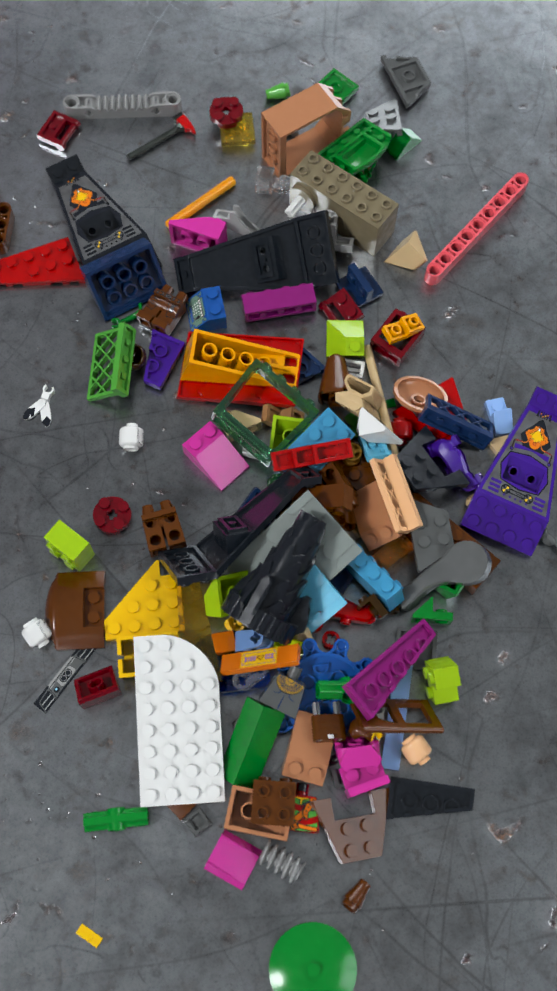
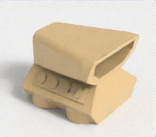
[335,374,384,421]

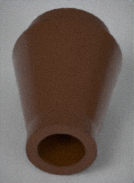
[341,879,371,914]

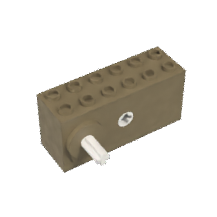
[285,150,399,256]

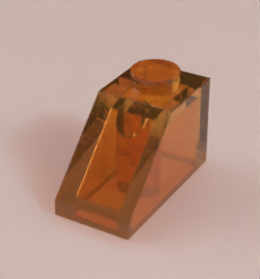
[372,534,414,571]

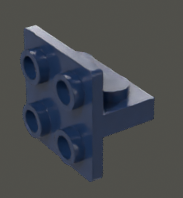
[336,263,383,307]

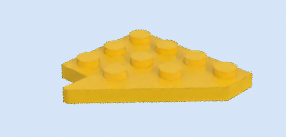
[104,560,186,642]

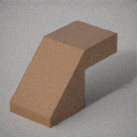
[261,403,305,427]

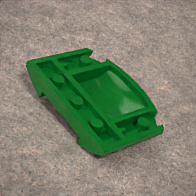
[317,118,392,175]

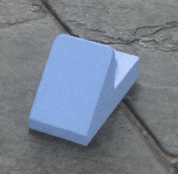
[484,397,513,437]

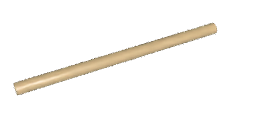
[364,345,399,455]

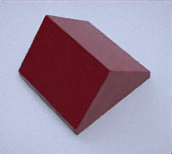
[74,665,122,709]

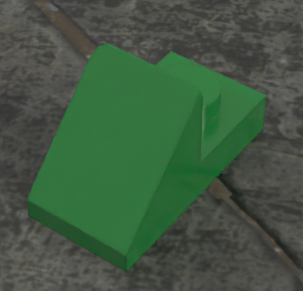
[410,596,453,625]

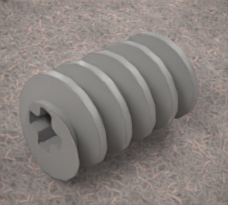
[259,839,307,884]

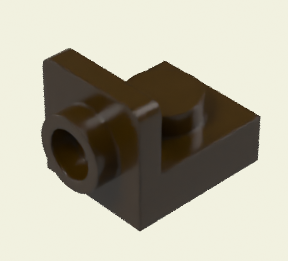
[356,593,388,621]

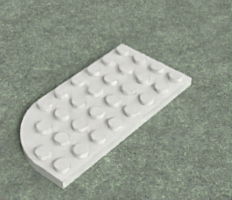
[133,635,226,807]

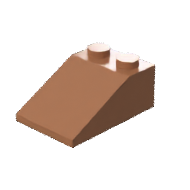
[353,481,404,551]
[281,709,333,786]
[224,785,290,842]

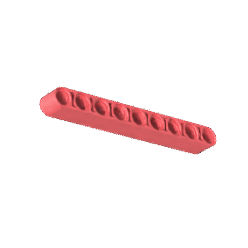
[424,172,529,286]

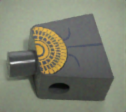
[259,666,305,719]

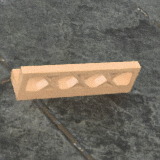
[369,454,424,534]

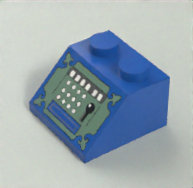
[186,286,227,332]

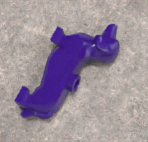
[423,434,483,492]

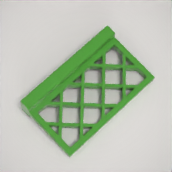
[87,322,136,402]

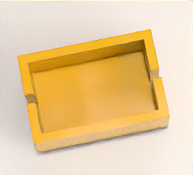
[116,631,180,679]

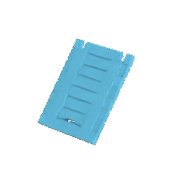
[299,564,348,634]

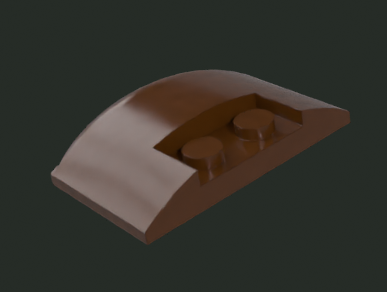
[45,571,105,651]

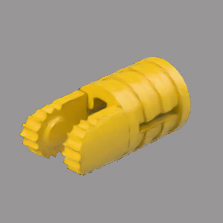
[224,616,248,631]

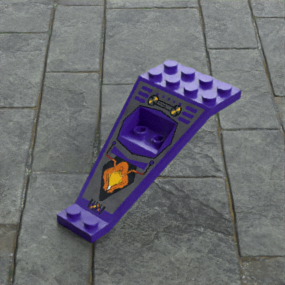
[460,386,557,556]

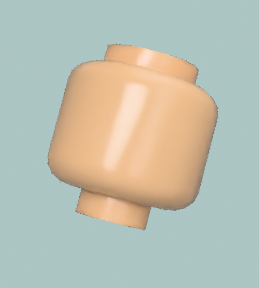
[401,733,432,766]

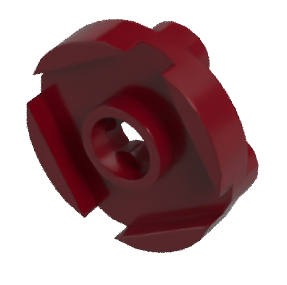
[209,97,243,129]
[93,496,132,535]

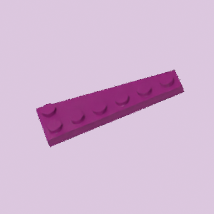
[342,618,436,721]

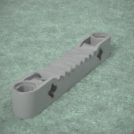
[63,91,182,120]

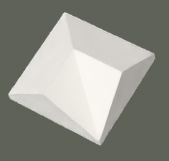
[356,407,403,445]

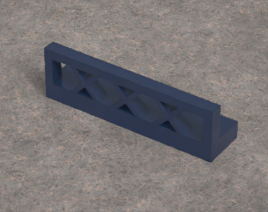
[418,393,493,450]

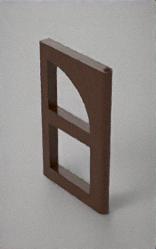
[350,699,444,734]

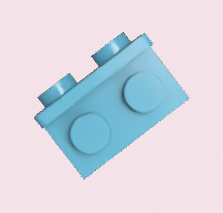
[358,434,392,462]

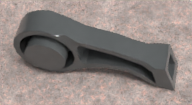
[401,540,492,612]

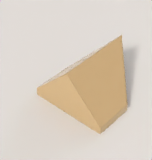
[384,231,428,270]

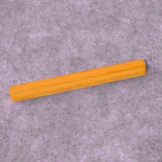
[165,176,236,229]

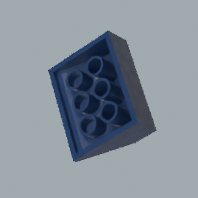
[79,237,167,321]

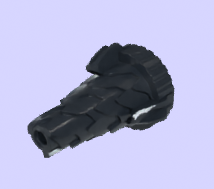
[221,510,326,645]

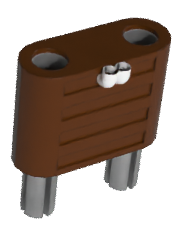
[311,701,346,743]

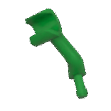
[111,303,143,329]

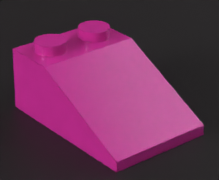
[168,217,227,251]
[182,421,249,491]

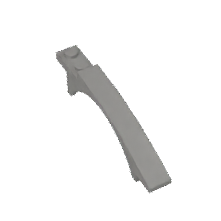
[212,205,354,253]

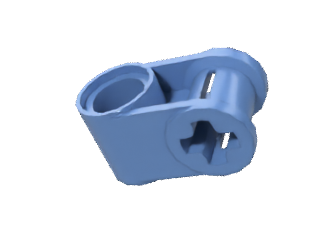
[235,630,274,653]

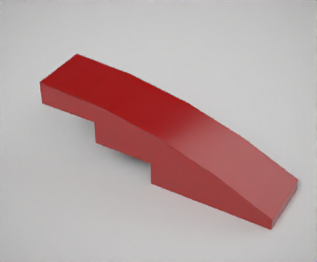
[270,438,353,472]

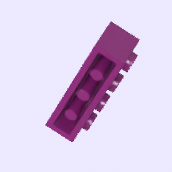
[241,283,317,322]

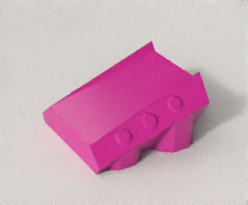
[333,736,382,772]
[204,829,262,890]

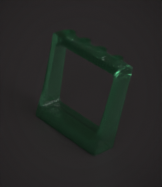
[211,358,320,468]

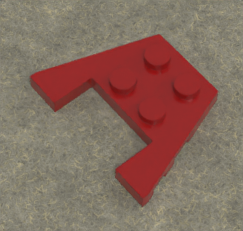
[392,377,467,442]

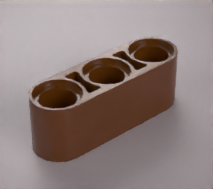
[0,202,15,255]

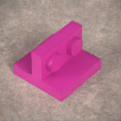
[338,762,391,799]

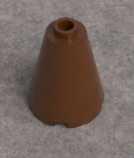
[318,354,349,408]

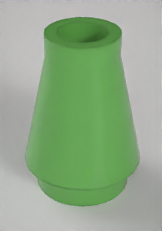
[265,82,291,100]

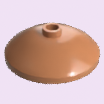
[393,376,448,414]

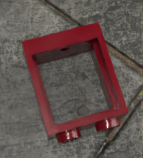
[370,308,426,367]

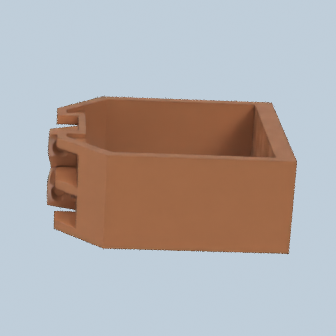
[261,83,351,181]

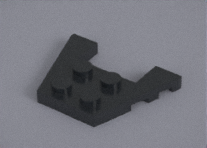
[397,426,470,493]

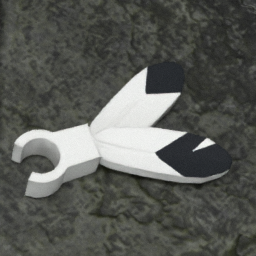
[23,384,55,427]

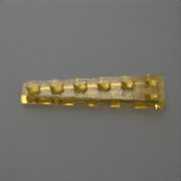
[177,582,223,683]

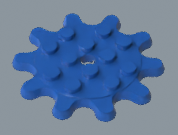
[277,638,373,750]

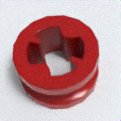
[322,631,340,650]

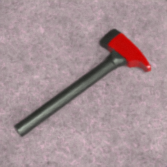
[126,112,196,161]

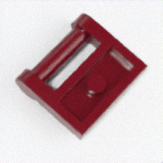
[37,110,81,151]
[318,287,365,320]

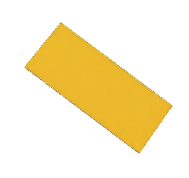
[76,923,103,948]

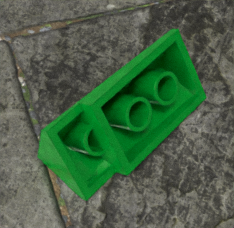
[223,696,285,789]

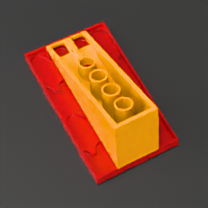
[176,329,304,408]

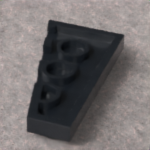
[386,776,475,819]

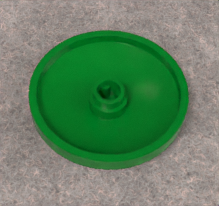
[269,922,357,991]

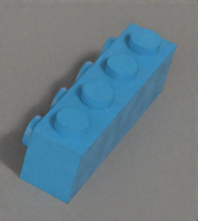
[345,543,404,612]

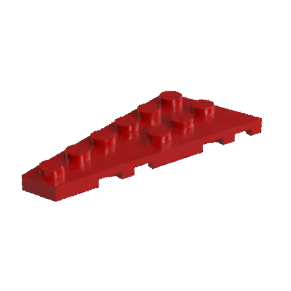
[0,237,85,287]

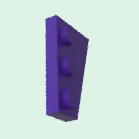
[144,329,185,390]

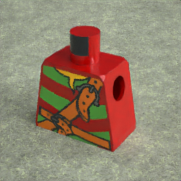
[289,782,319,834]

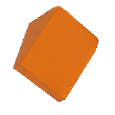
[211,631,235,656]

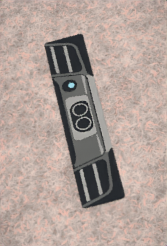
[34,649,96,713]

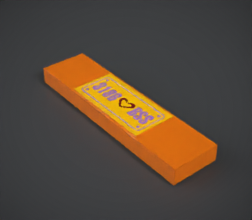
[220,644,301,676]

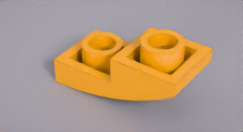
[381,313,425,345]

